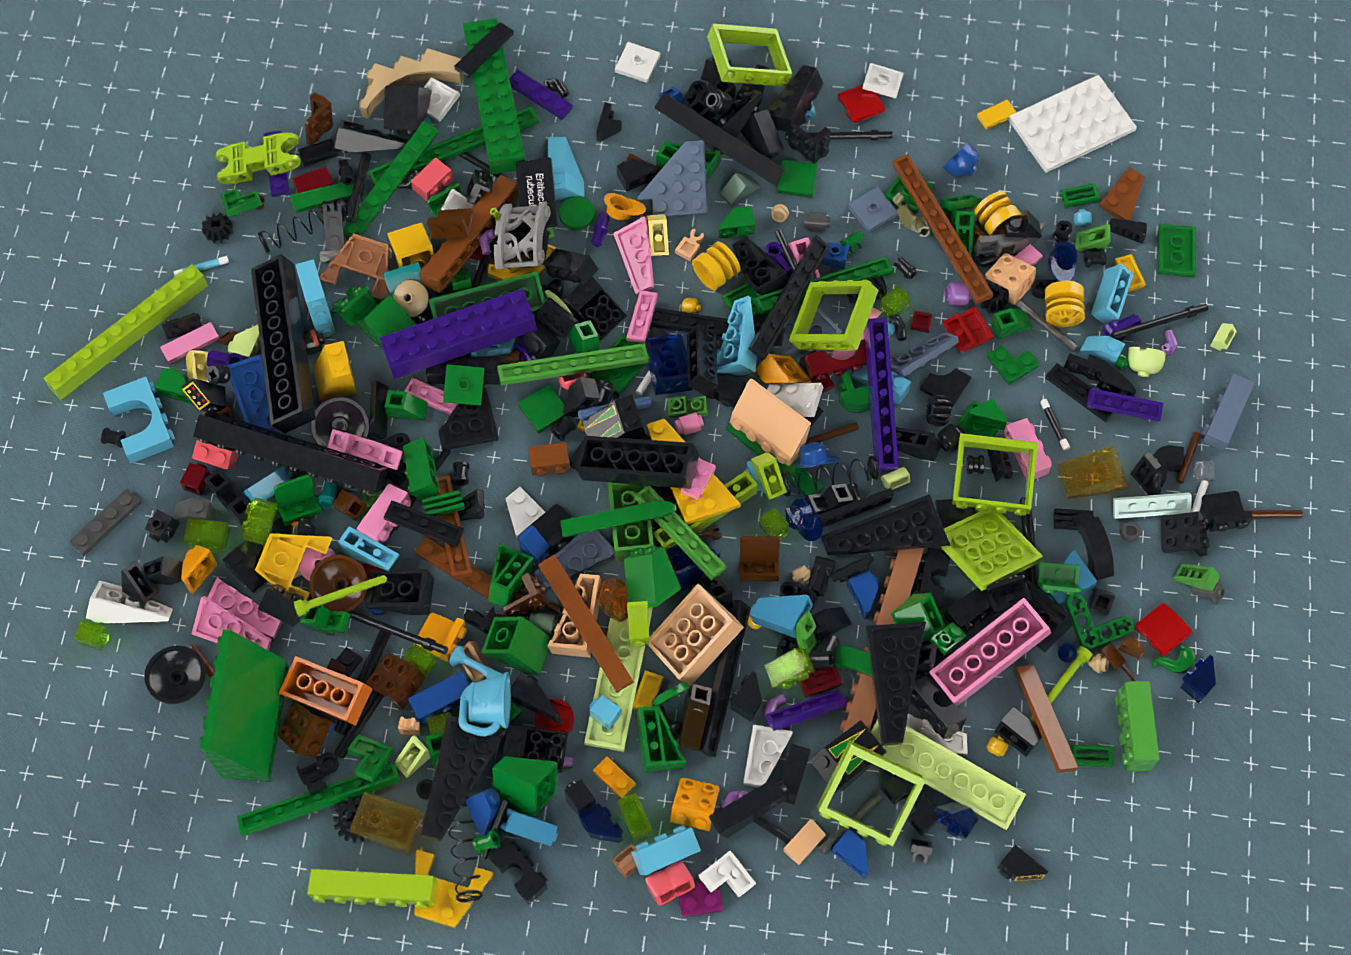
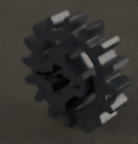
[333,797,379,843]

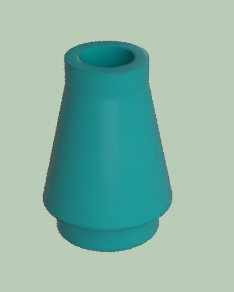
[318,481,338,509]

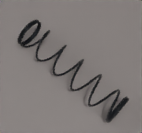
[258,197,348,254]
[781,455,879,497]
[448,796,483,903]

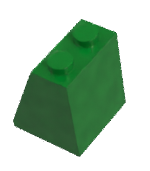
[354,295,416,349]
[624,545,681,608]
[481,617,552,674]
[492,756,558,817]

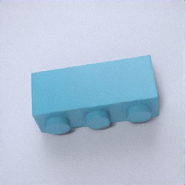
[1091,264,1134,324]
[631,825,701,875]

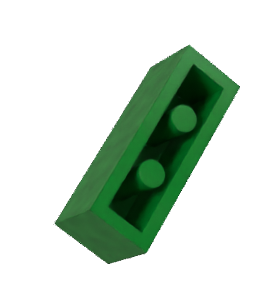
[402,438,440,501]

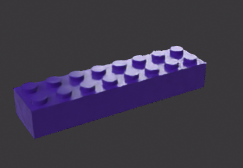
[379,288,537,379]

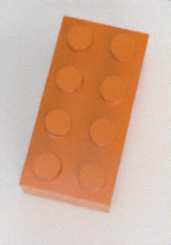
[279,656,372,726]

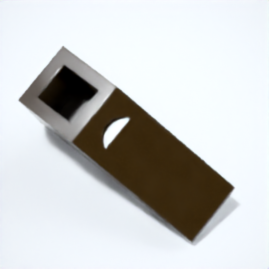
[679,684,712,751]

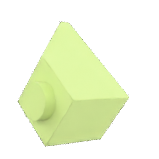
[228,325,261,360]

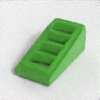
[1173,564,1220,591]

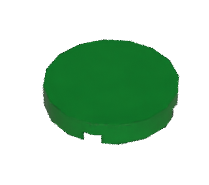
[559,196,595,230]
[651,682,690,706]

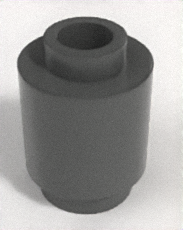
[804,212,830,231]

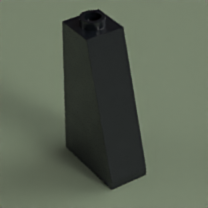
[708,778,789,838]

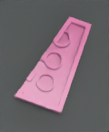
[613,216,654,295]
[207,577,282,639]
[192,596,272,651]

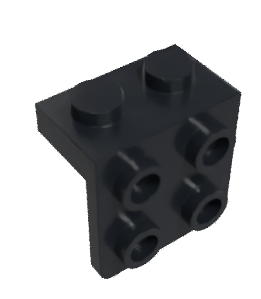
[788,122,831,164]
[1202,491,1253,532]
[529,504,579,555]
[1161,511,1210,556]

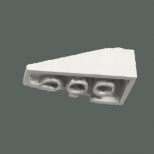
[86,581,173,623]

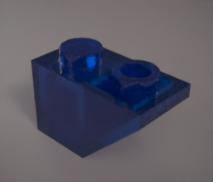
[1180,655,1216,704]
[934,802,979,839]
[579,803,623,843]

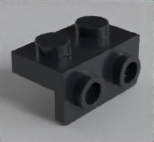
[986,574,1033,615]

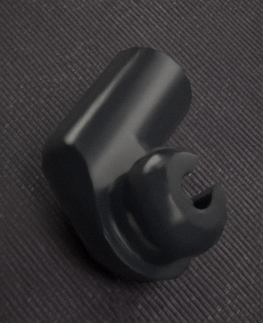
[544,78,569,98]

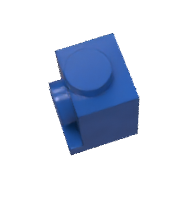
[823,242,850,269]

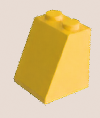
[387,222,434,269]
[313,341,357,402]

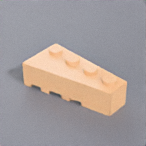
[548,574,603,658]

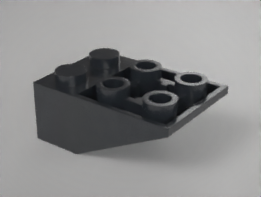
[561,276,627,340]
[502,725,568,773]

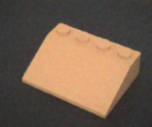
[730,379,811,466]
[647,584,744,686]

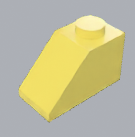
[647,214,669,256]

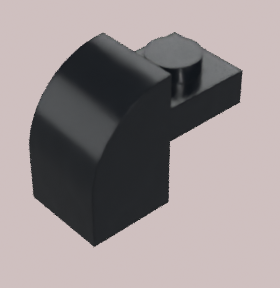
[1153,445,1184,487]
[804,483,853,516]

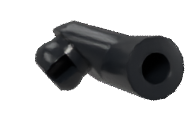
[397,170,419,189]
[971,250,998,267]
[889,314,907,341]

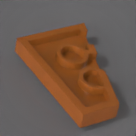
[1099,167,1145,221]

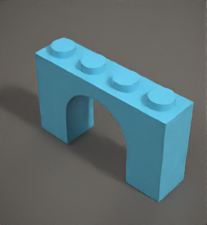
[295,259,336,338]
[103,377,175,464]

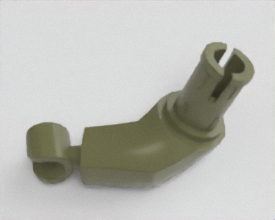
[893,192,930,237]

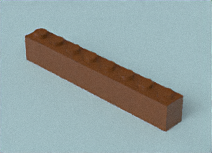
[419,175,518,293]

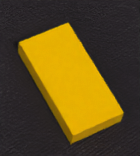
[977,99,1017,130]
[1114,254,1146,292]
[633,670,664,710]

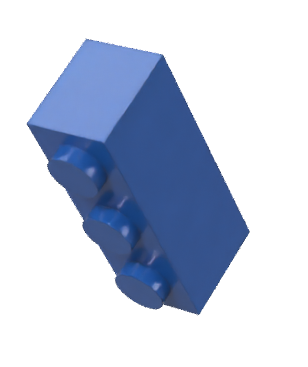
[408,672,469,725]

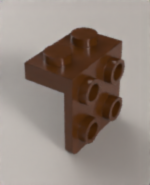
[305,92,333,146]
[427,208,474,239]
[739,536,780,582]
[503,573,549,618]
[366,654,426,710]
[278,701,333,758]

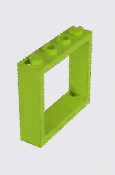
[707,24,792,87]
[789,280,879,350]
[952,433,1038,516]
[817,740,926,846]

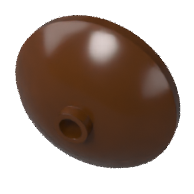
[309,555,368,613]

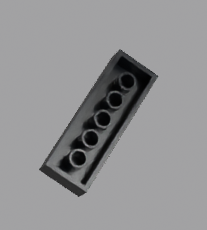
[575,436,699,489]

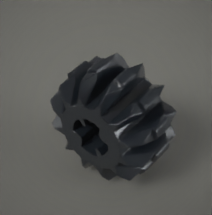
[202,212,233,244]
[979,282,1009,313]
[926,394,952,427]

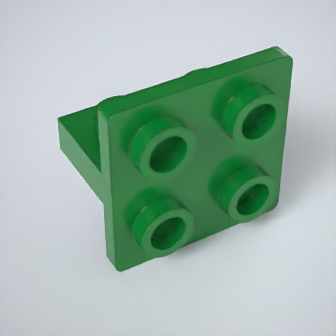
[330,286,376,328]

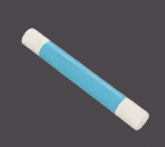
[173,256,229,276]

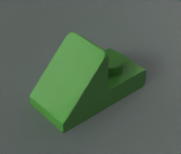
[1075,224,1111,252]

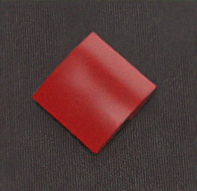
[837,85,885,123]
[942,306,994,353]
[1135,602,1193,656]

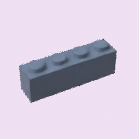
[1202,374,1255,451]

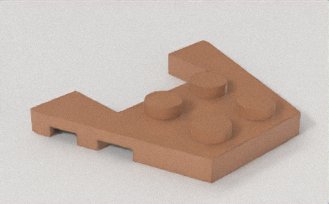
[319,233,389,300]

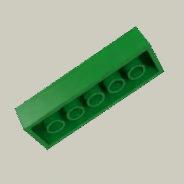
[428,271,545,319]

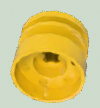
[974,191,1023,236]
[692,241,741,291]
[1045,281,1085,327]

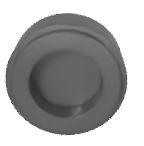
[1120,522,1141,542]

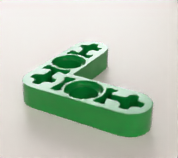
[1064,594,1134,648]

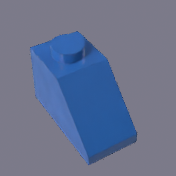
[518,525,551,567]
[847,570,880,620]
[465,787,501,836]
[832,829,868,878]

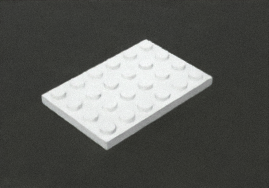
[1008,75,1137,173]

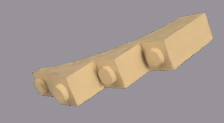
[359,48,465,119]

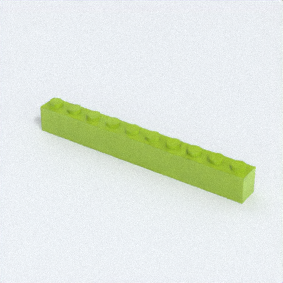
[43,264,208,400]

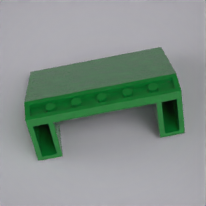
[199,630,290,782]

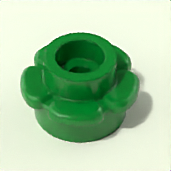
[1115,353,1129,371]

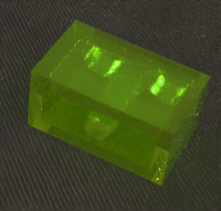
[241,497,278,546]
[184,518,230,552]
[765,648,814,690]
[617,793,653,844]

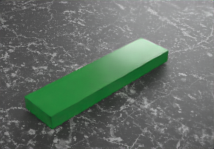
[289,178,364,213]

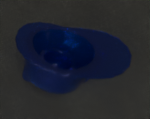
[1048,241,1078,281]
[785,498,823,541]

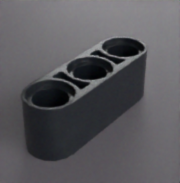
[779,744,811,805]

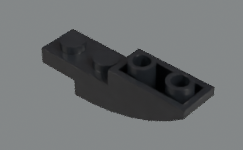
[1064,353,1137,397]

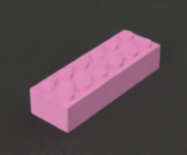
[929,598,1051,706]

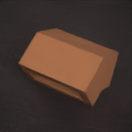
[612,844,637,879]

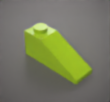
[627,601,649,647]

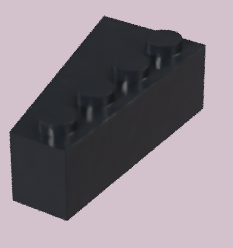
[768,65,824,133]

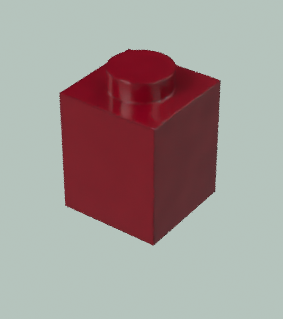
[180,463,210,496]

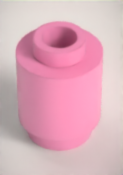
[674,412,704,436]

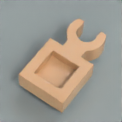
[675,229,704,262]
[398,717,421,736]

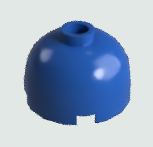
[943,142,978,177]

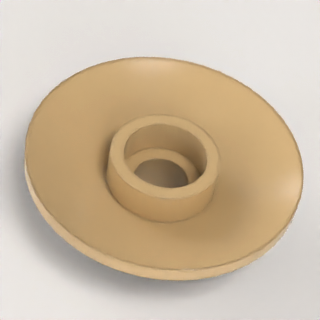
[393,280,429,317]

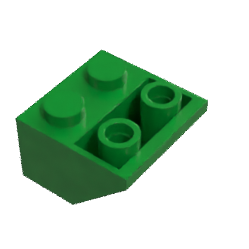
[891,593,945,642]

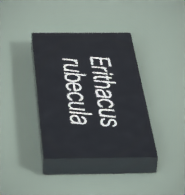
[515,157,558,228]

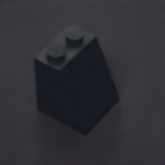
[384,86,432,134]

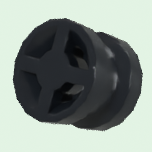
[206,365,231,384]
[966,455,984,474]

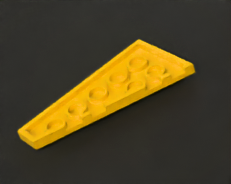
[646,419,741,525]

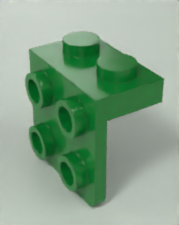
[273,474,322,526]
[1037,562,1083,596]

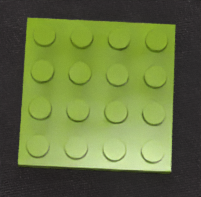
[940,509,1043,591]

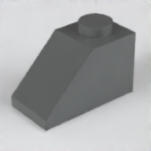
[173,498,214,527]

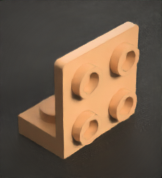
[985,253,1036,305]

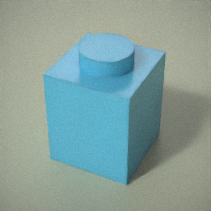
[589,695,622,730]

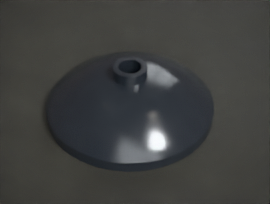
[311,397,369,447]
[144,646,206,704]

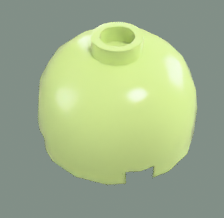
[1127,347,1166,378]

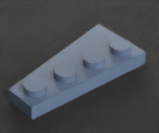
[891,333,959,377]
[533,531,615,589]

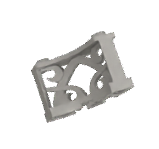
[494,201,550,269]

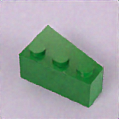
[656,141,721,184]
[488,543,534,607]
[635,706,687,773]

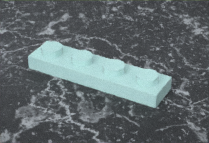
[1113,493,1192,519]

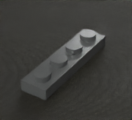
[69,489,141,556]

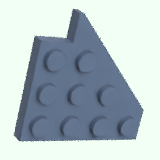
[637,140,708,217]

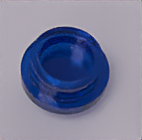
[1058,643,1077,663]

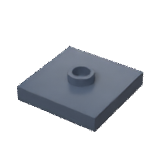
[848,187,898,233]

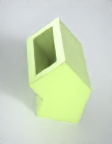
[1210,323,1237,351]
[881,467,910,490]

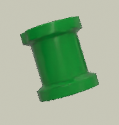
[473,830,500,854]

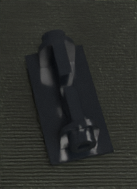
[162,312,202,340]
[987,449,1013,482]

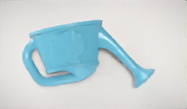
[450,646,511,736]

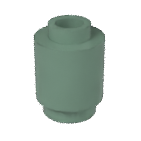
[529,612,559,635]

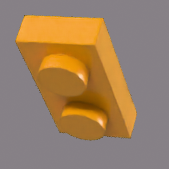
[593,756,636,799]

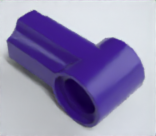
[765,242,793,277]
[1102,314,1141,341]
[206,350,243,366]

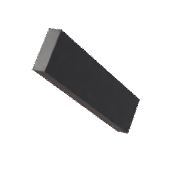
[454,22,514,78]
[1045,363,1113,422]
[819,488,894,527]
[384,500,464,548]

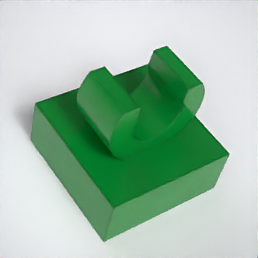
[840,231,864,254]

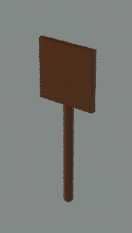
[1101,642,1137,681]

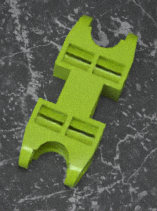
[216,133,301,184]

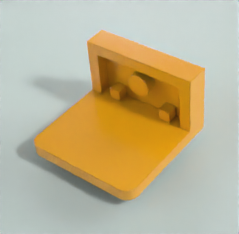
[414,612,467,662]
[670,778,720,832]

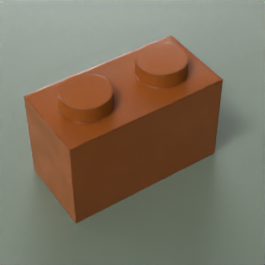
[528,442,570,476]

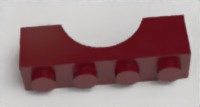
[804,339,867,381]

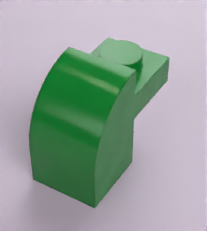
[838,373,870,413]
[301,605,350,636]

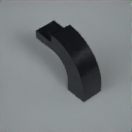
[1072,512,1114,580]

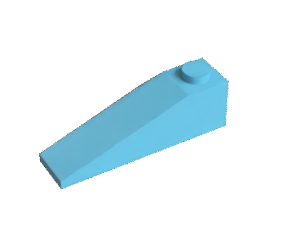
[548,137,584,200]
[716,296,757,376]

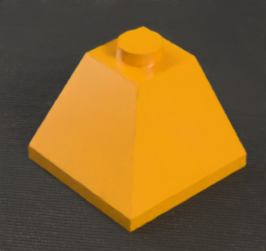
[756,354,811,384]
[181,545,218,595]

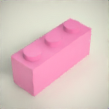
[1003,418,1052,480]
[356,484,411,544]

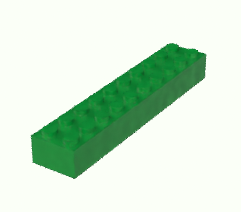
[463,18,525,174]

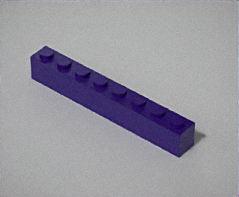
[864,318,899,472]

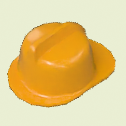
[604,193,646,221]

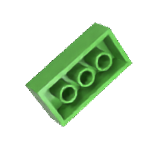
[608,482,654,562]
[1115,681,1160,772]

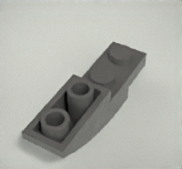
[974,223,1044,258]

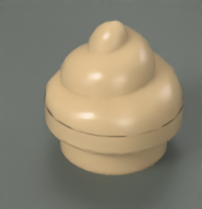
[771,204,789,222]
[792,565,811,586]
[1088,653,1109,674]

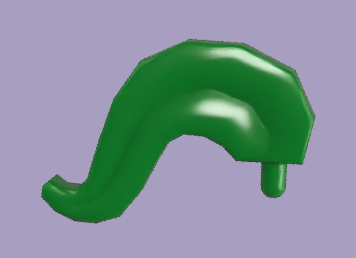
[1152,644,1196,674]

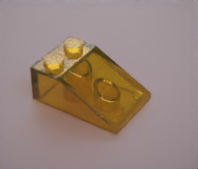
[1059,446,1128,499]
[349,792,424,856]

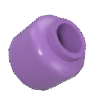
[944,282,972,306]

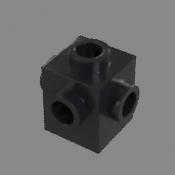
[145,509,180,543]

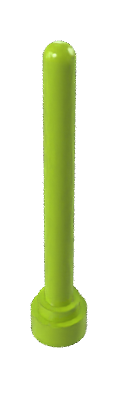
[293,575,387,617]
[1030,646,1093,724]

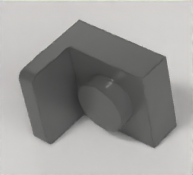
[1191,576,1225,605]

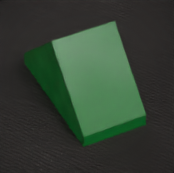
[967,398,1007,430]

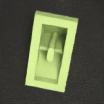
[395,735,431,778]

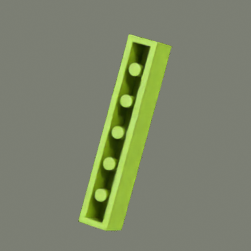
[652,470,758,554]
[307,869,438,908]

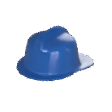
[796,442,841,468]

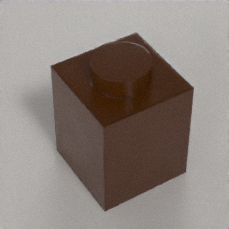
[331,490,367,521]

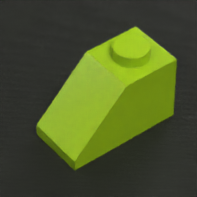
[750,452,787,500]

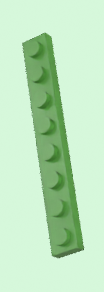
[497,343,649,385]

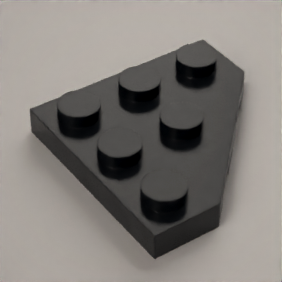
[438,388,498,451]

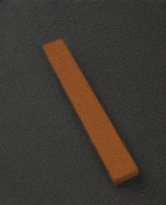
[538,554,634,693]

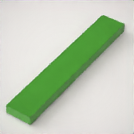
[634,485,727,581]

